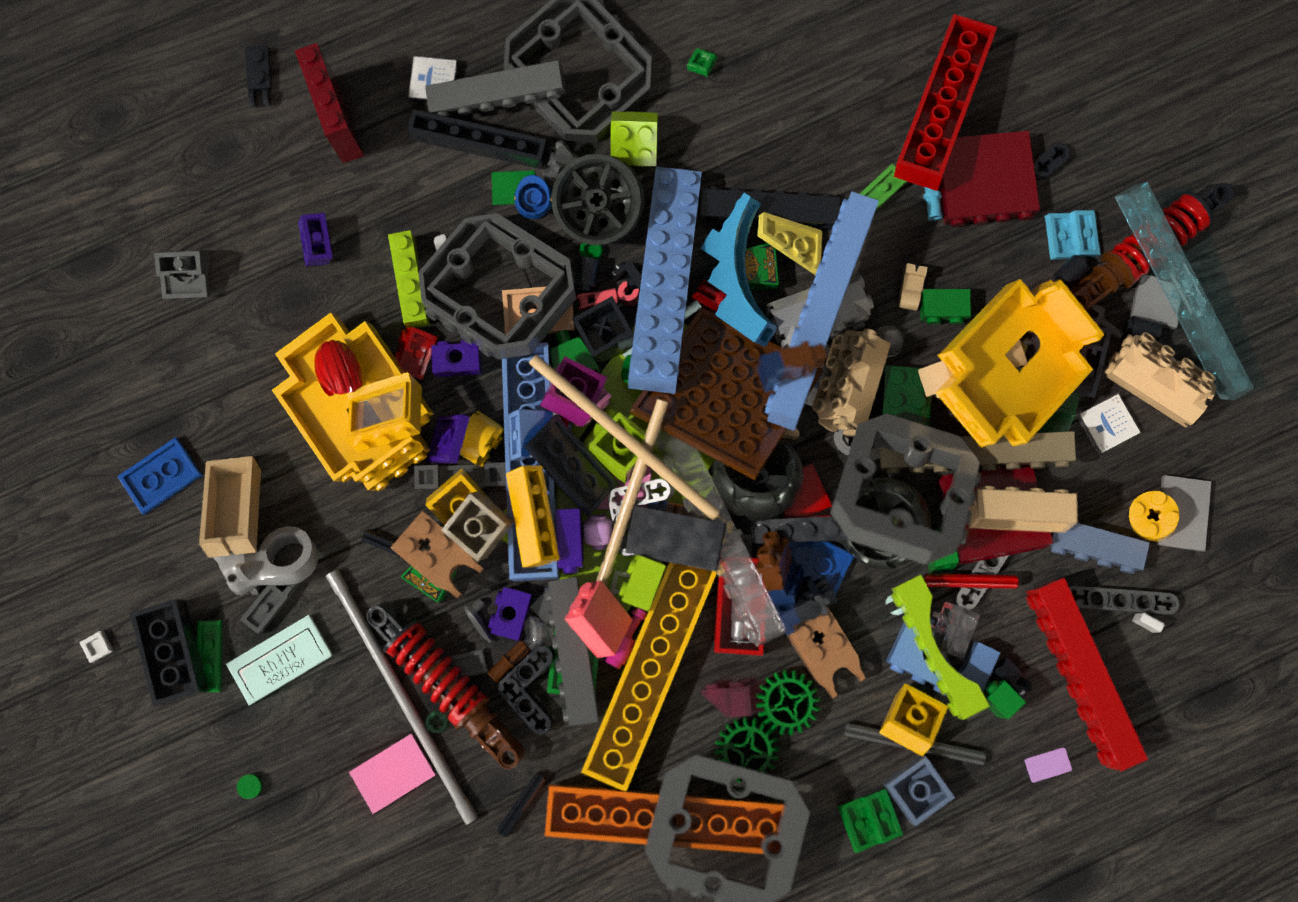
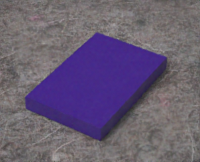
[426,415,470,463]

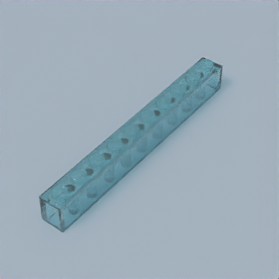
[1115,182,1254,400]

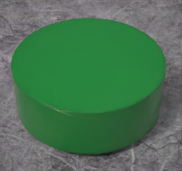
[579,243,603,260]
[237,774,263,799]

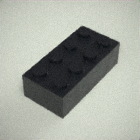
[130,599,209,706]

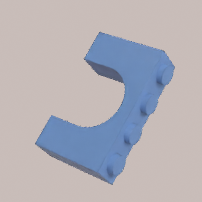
[886,619,1000,696]

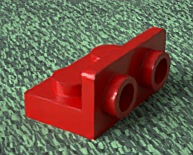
[393,327,437,380]

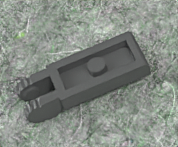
[240,583,300,635]

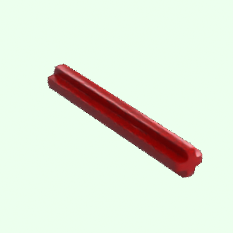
[923,573,1018,589]

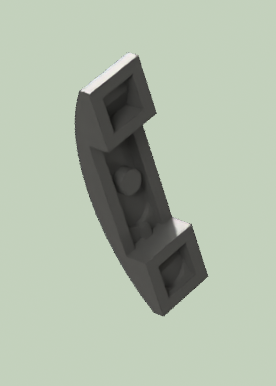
[414,462,506,490]

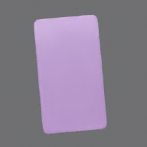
[1025,748,1072,783]

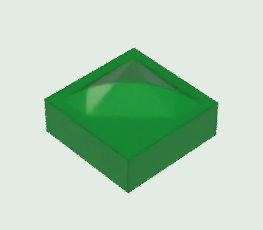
[687,48,717,77]

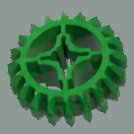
[756,670,820,735]
[714,717,779,783]

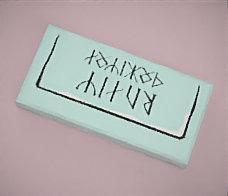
[226,615,334,705]

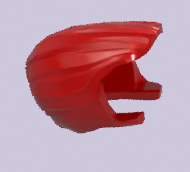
[314,339,363,396]

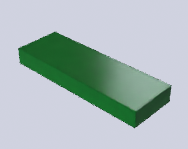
[197,620,223,692]

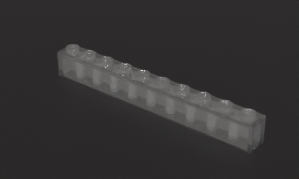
[656,430,786,647]

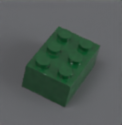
[879,366,931,427]

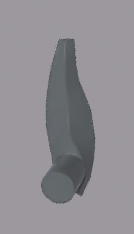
[464,599,492,643]

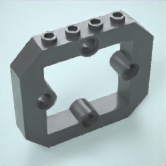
[504,0,652,143]
[418,213,576,360]
[831,414,981,565]
[645,753,810,902]

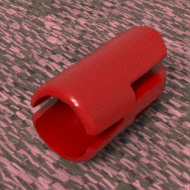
[692,279,727,312]

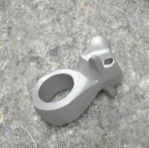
[213,526,319,596]

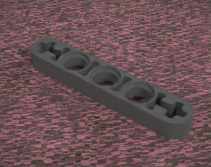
[1069,586,1179,615]

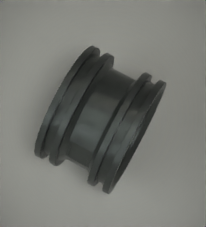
[552,154,645,245]

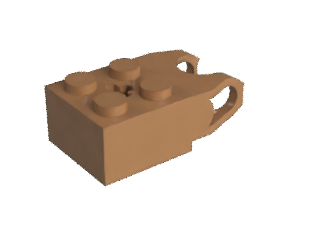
[391,511,484,598]
[787,606,865,698]

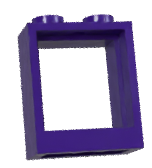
[555,509,585,574]

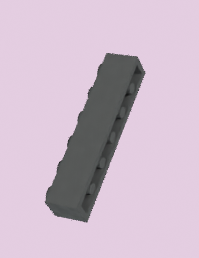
[425,60,566,118]
[545,577,599,726]

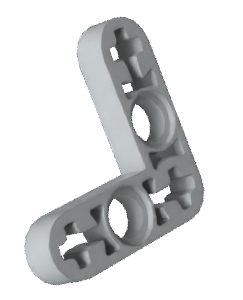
[608,479,675,556]

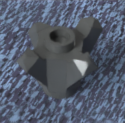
[542,140,579,180]

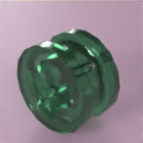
[426,711,449,733]

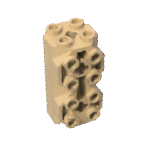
[812,329,891,436]
[1104,332,1217,427]

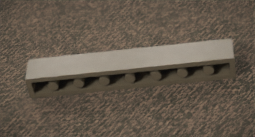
[880,432,1076,475]

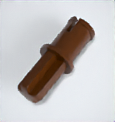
[487,640,530,683]

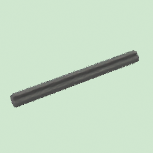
[844,723,986,765]

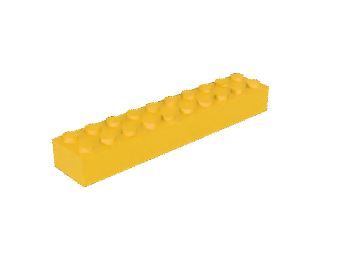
[581,562,719,792]

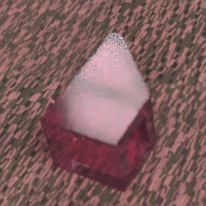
[701,682,752,717]

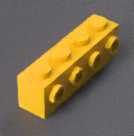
[506,465,560,568]

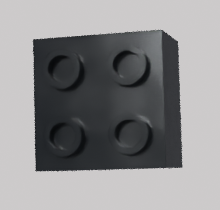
[572,296,634,365]

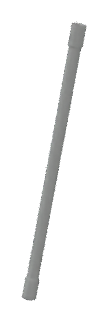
[326,569,478,825]

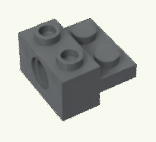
[154,250,211,299]

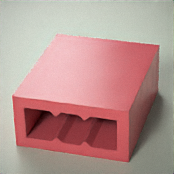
[565,581,633,658]

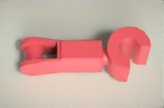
[576,281,640,311]

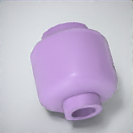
[583,514,614,550]

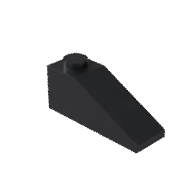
[1073,327,1112,398]

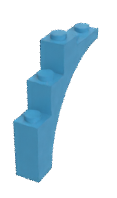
[701,193,778,347]

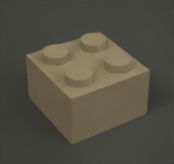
[442,491,515,561]

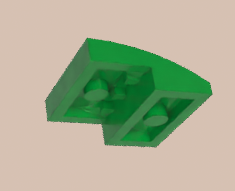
[837,789,903,853]

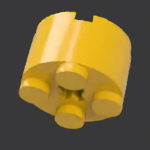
[460,411,504,467]
[1129,491,1179,542]

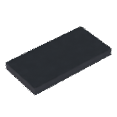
[523,414,619,516]
[625,506,727,572]

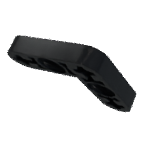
[498,644,556,735]

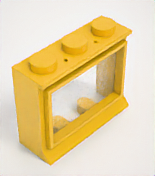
[345,372,422,452]

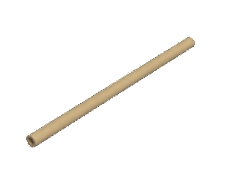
[529,354,721,520]
[596,399,669,587]

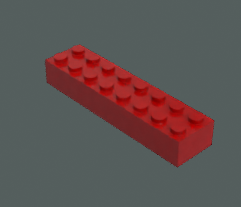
[893,14,997,191]
[1026,578,1148,771]

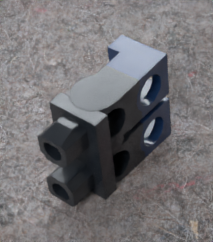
[767,575,838,636]

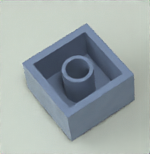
[882,755,955,826]

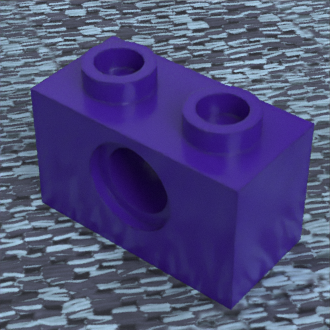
[298,213,333,267]
[431,340,482,377]
[488,587,533,641]

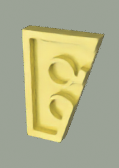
[758,212,822,275]

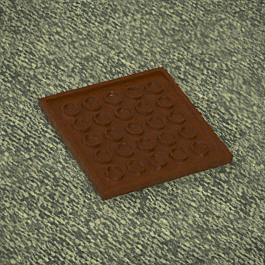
[630,307,824,480]

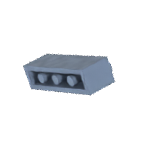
[1048,523,1150,574]

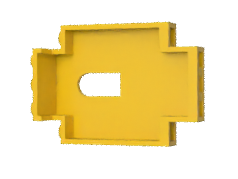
[936,279,1105,447]
[272,313,434,492]

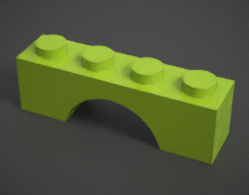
[388,230,430,328]

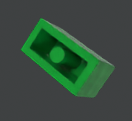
[920,289,971,325]
[982,680,1026,720]

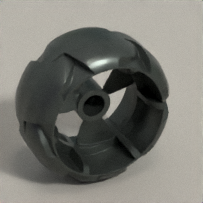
[712,439,804,521]
[841,477,931,569]

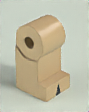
[898,263,928,311]

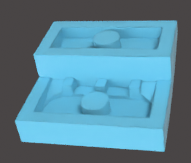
[1045,211,1100,260]

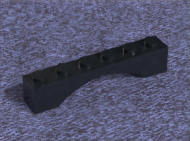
[750,509,898,544]

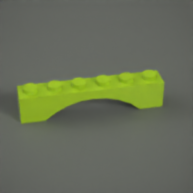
[891,575,989,720]

